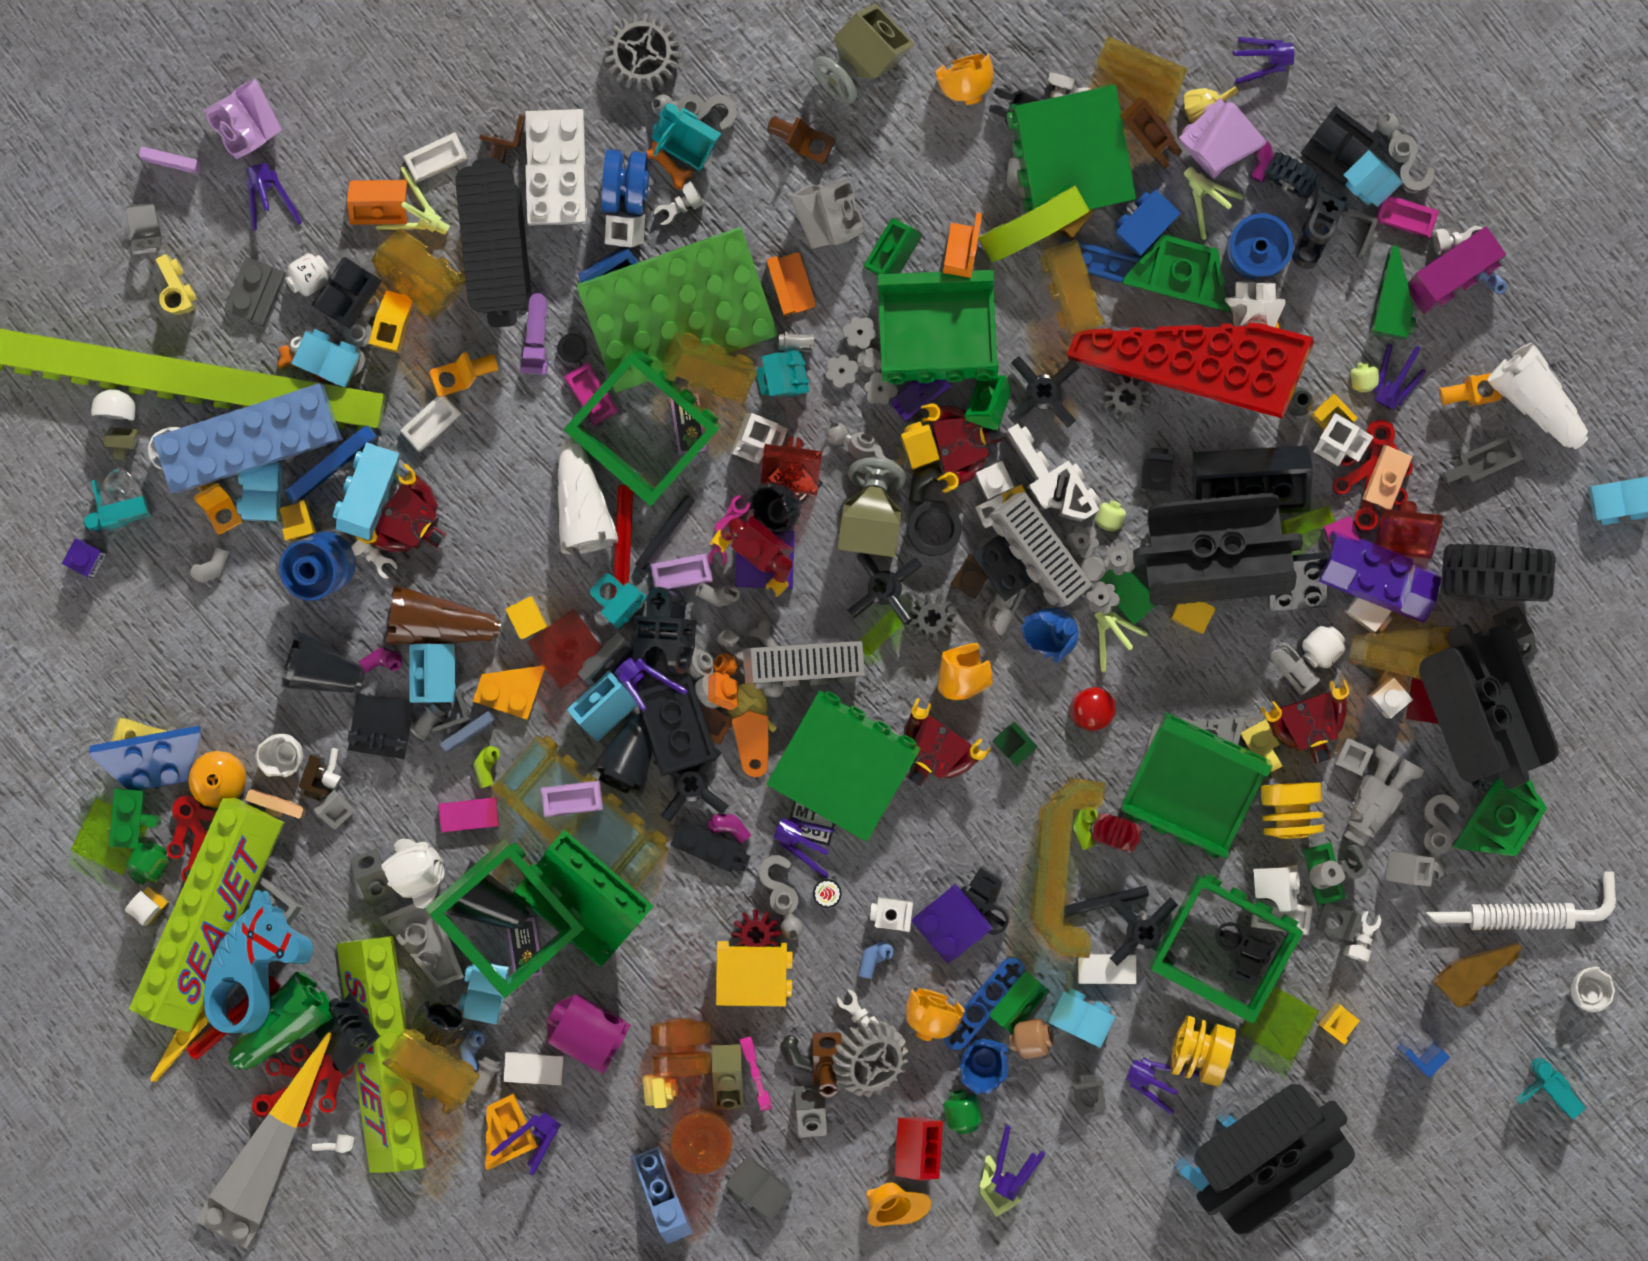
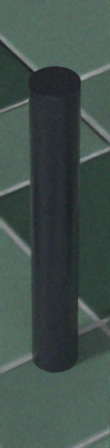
[635,494,695,570]
[1062,885,1149,917]

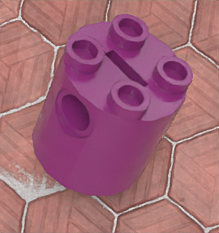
[546,992,631,1074]

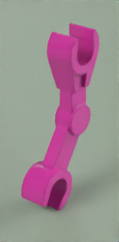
[708,495,750,566]
[740,1036,772,1112]

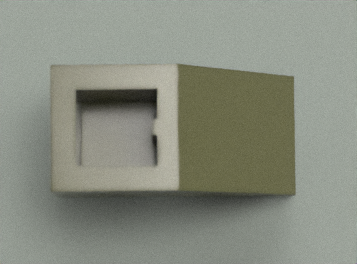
[712,1044,744,1110]

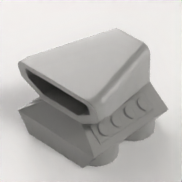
[790,177,863,248]

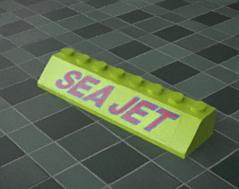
[129,798,285,1033]
[336,935,428,1173]

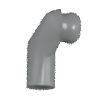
[1006,158,1026,199]
[190,547,229,582]
[695,583,740,607]

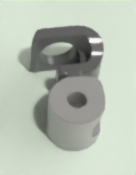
[1310,845,1368,889]

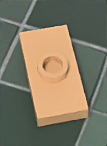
[1362,445,1412,510]
[245,789,307,819]

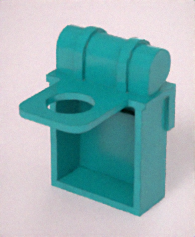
[651,103,721,171]
[756,351,810,397]
[84,480,153,532]
[590,573,647,630]
[1515,1058,1586,1120]

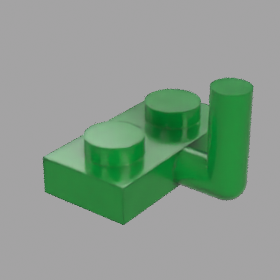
[109,788,162,849]

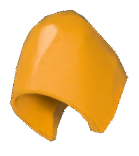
[938,643,993,700]

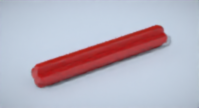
[612,485,634,598]
[186,976,281,1060]

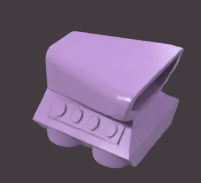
[204,78,282,159]
[1179,98,1266,179]

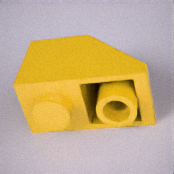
[369,290,415,354]
[900,422,940,470]

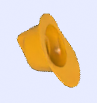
[866,1182,932,1227]

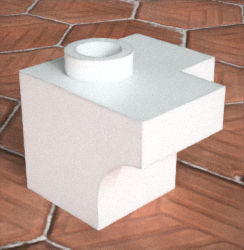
[731,413,787,464]
[1313,413,1374,467]
[1253,865,1300,912]

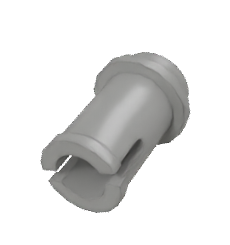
[778,331,814,353]
[409,703,446,740]
[469,1056,500,1095]

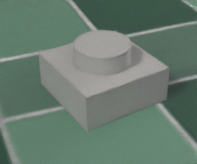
[1334,738,1374,776]
[313,789,356,830]

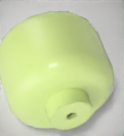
[1350,362,1379,392]
[1095,500,1126,532]

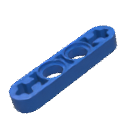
[284,425,377,504]
[943,957,1026,1050]

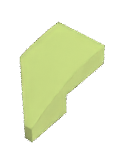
[980,1155,1021,1217]

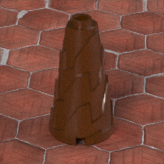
[386,586,500,644]

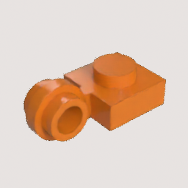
[708,653,738,711]

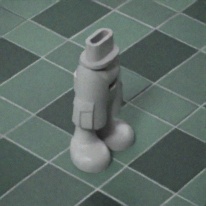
[1344,744,1425,847]

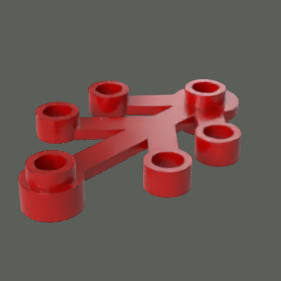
[1332,420,1413,531]
[167,796,216,882]
[251,1044,354,1127]

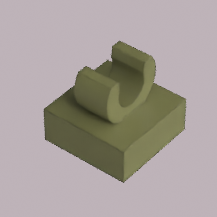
[104,427,139,460]

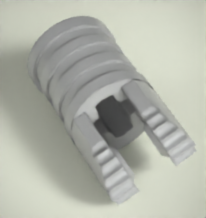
[982,589,1026,635]
[1271,642,1321,696]

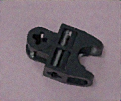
[1292,186,1347,269]
[632,587,697,674]

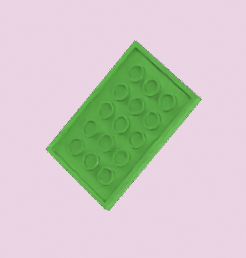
[576,226,778,393]

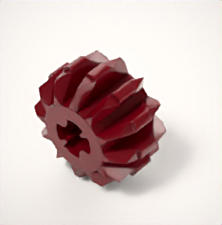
[1092,813,1142,853]
[731,909,781,947]

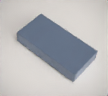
[440,711,496,752]

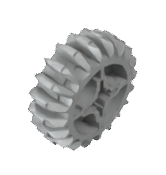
[603,13,682,92]
[832,1019,909,1098]

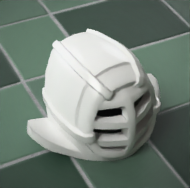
[381,839,445,909]

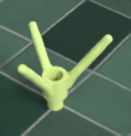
[376,166,450,235]
[1184,167,1244,240]
[1094,610,1148,673]

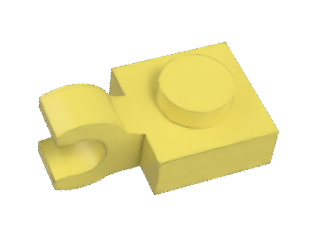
[1241,719,1283,772]

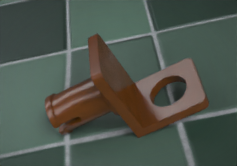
[479,113,526,164]
[767,116,836,164]
[813,1032,842,1097]

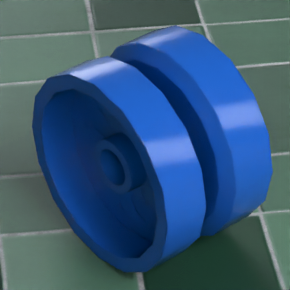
[602,149,649,216]
[1226,213,1294,281]

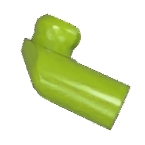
[473,746,500,789]
[1073,807,1098,851]

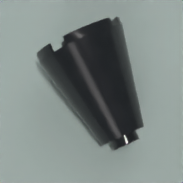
[281,632,365,693]
[590,713,653,797]
[446,861,530,930]

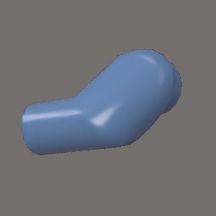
[1477,272,1507,294]
[858,942,894,979]
[458,1030,485,1073]

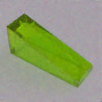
[1281,505,1335,534]
[859,609,903,657]

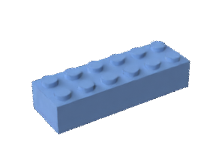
[153,383,342,494]

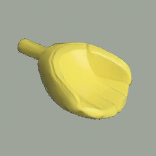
[1183,86,1239,124]
[727,683,777,733]

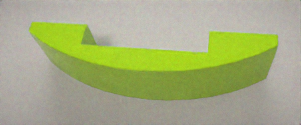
[978,186,1090,263]

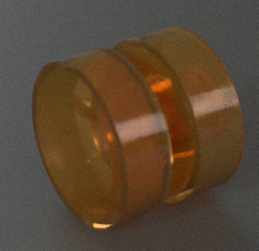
[650,1018,712,1076]
[671,1107,733,1174]

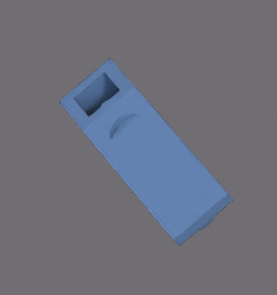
[632,1146,694,1244]

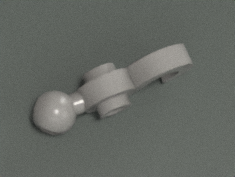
[651,94,737,130]
[1376,113,1435,192]
[344,296,381,377]
[826,423,907,470]
[717,629,784,698]
[683,631,719,709]
[1422,794,1459,880]
[759,855,803,940]

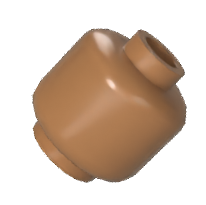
[1009,1019,1054,1059]

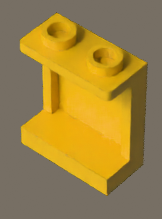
[716,941,793,1006]

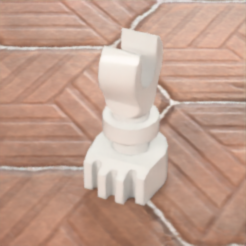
[1048,72,1075,98]
[654,181,705,225]
[1431,226,1483,256]
[351,541,398,578]
[1343,911,1381,963]
[837,989,879,1029]

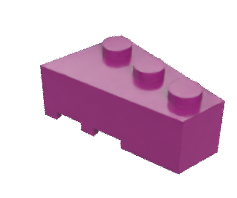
[1407,226,1506,315]

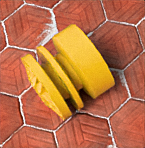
[1260,782,1325,839]
[1170,1015,1236,1087]

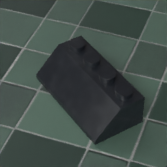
[1192,445,1313,513]

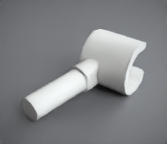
[322,748,341,790]
[312,1135,354,1153]

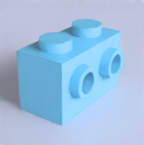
[409,644,456,703]
[567,670,637,742]

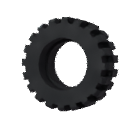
[1441,544,1556,602]

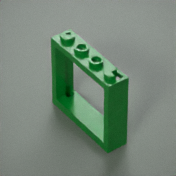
[563,349,721,506]
[425,839,584,998]
[1148,873,1303,1024]

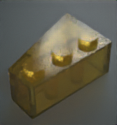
[1094,36,1188,124]
[371,228,466,321]
[1039,239,1105,334]
[661,332,757,403]
[1348,625,1453,680]
[382,1028,480,1115]

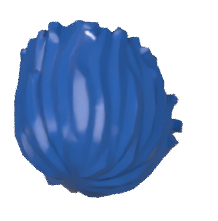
[1021,608,1079,663]
[959,1038,1008,1095]

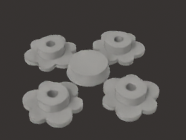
[826,316,898,405]
[1066,526,1136,614]

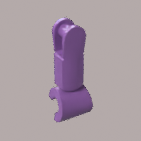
[520,293,548,375]

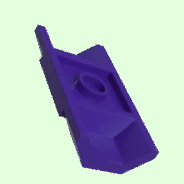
[1318,531,1442,623]

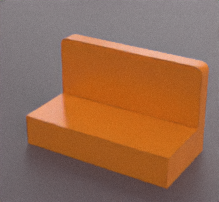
[347,180,408,225]
[942,212,982,278]
[766,252,816,317]

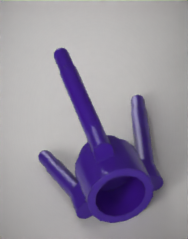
[1232,37,1294,84]
[245,163,302,231]
[1373,344,1426,410]
[614,658,687,711]
[773,816,834,878]
[1125,1057,1199,1115]
[491,1112,562,1175]
[991,1125,1045,1202]

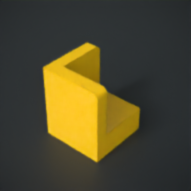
[1310,394,1358,430]
[280,500,316,542]
[505,596,549,639]
[1169,602,1215,634]
[1318,1002,1360,1045]

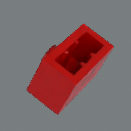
[894,1117,943,1180]

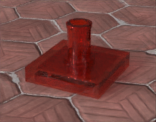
[760,437,822,496]
[1374,501,1443,559]
[526,609,602,690]

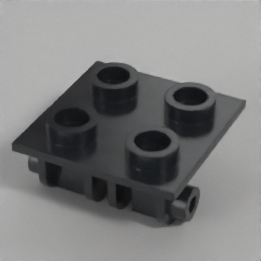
[971,535,1033,601]
[347,693,414,759]
[315,993,380,1075]

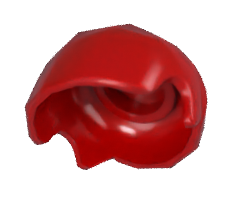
[1069,687,1116,732]

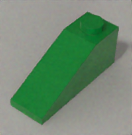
[1369,245,1416,340]

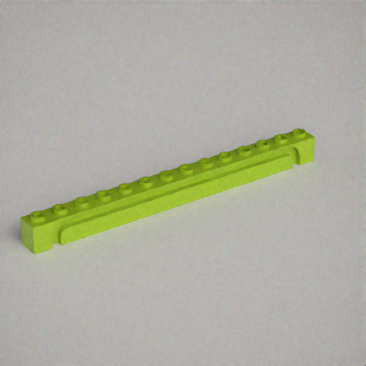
[0,329,387,432]

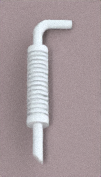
[1425,872,1616,930]

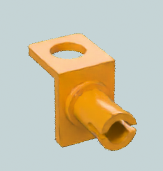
[429,352,498,397]
[1439,373,1502,407]
[193,482,243,535]

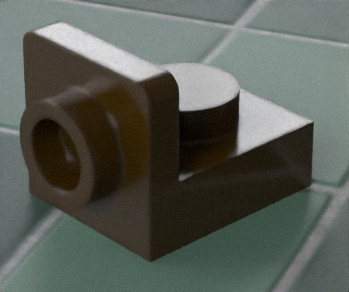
[950,554,988,599]
[298,754,331,800]

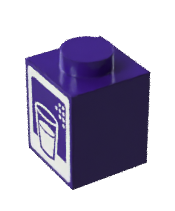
[61,538,107,578]

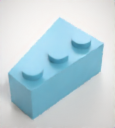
[333,442,400,541]

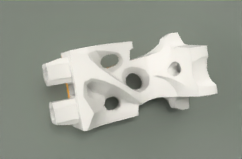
[1225,280,1285,328]

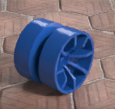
[279,532,356,601]

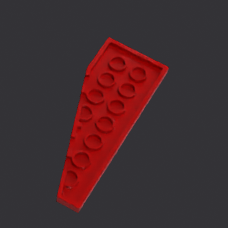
[1066,323,1314,419]

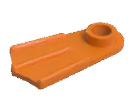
[732,710,768,777]

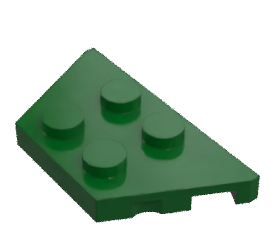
[1121,234,1230,313]
[1451,777,1547,857]

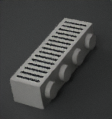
[989,492,1092,608]
[743,641,865,689]

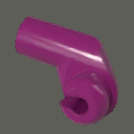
[1251,139,1274,183]
[358,648,402,673]
[708,813,751,844]

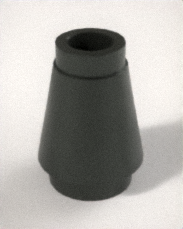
[1287,387,1313,416]

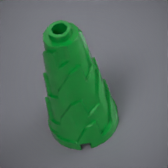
[228,971,334,1070]

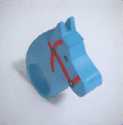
[204,890,313,1034]

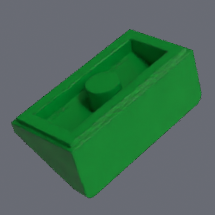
[863,218,922,276]
[964,375,1011,430]
[1099,560,1155,625]
[990,972,1050,1034]

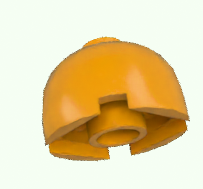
[935,53,994,105]
[188,750,246,808]
[905,988,965,1041]

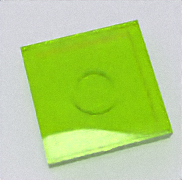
[71,798,147,875]
[1239,986,1319,1061]

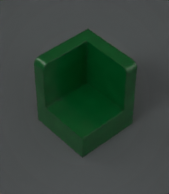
[993,721,1038,767]

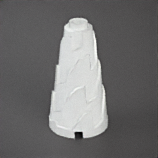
[1488,343,1588,449]
[557,438,618,554]

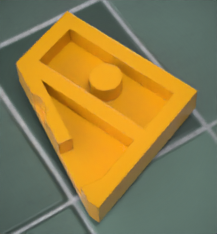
[473,666,546,720]
[485,1093,539,1171]

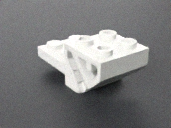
[525,109,587,226]
[1005,424,1101,522]

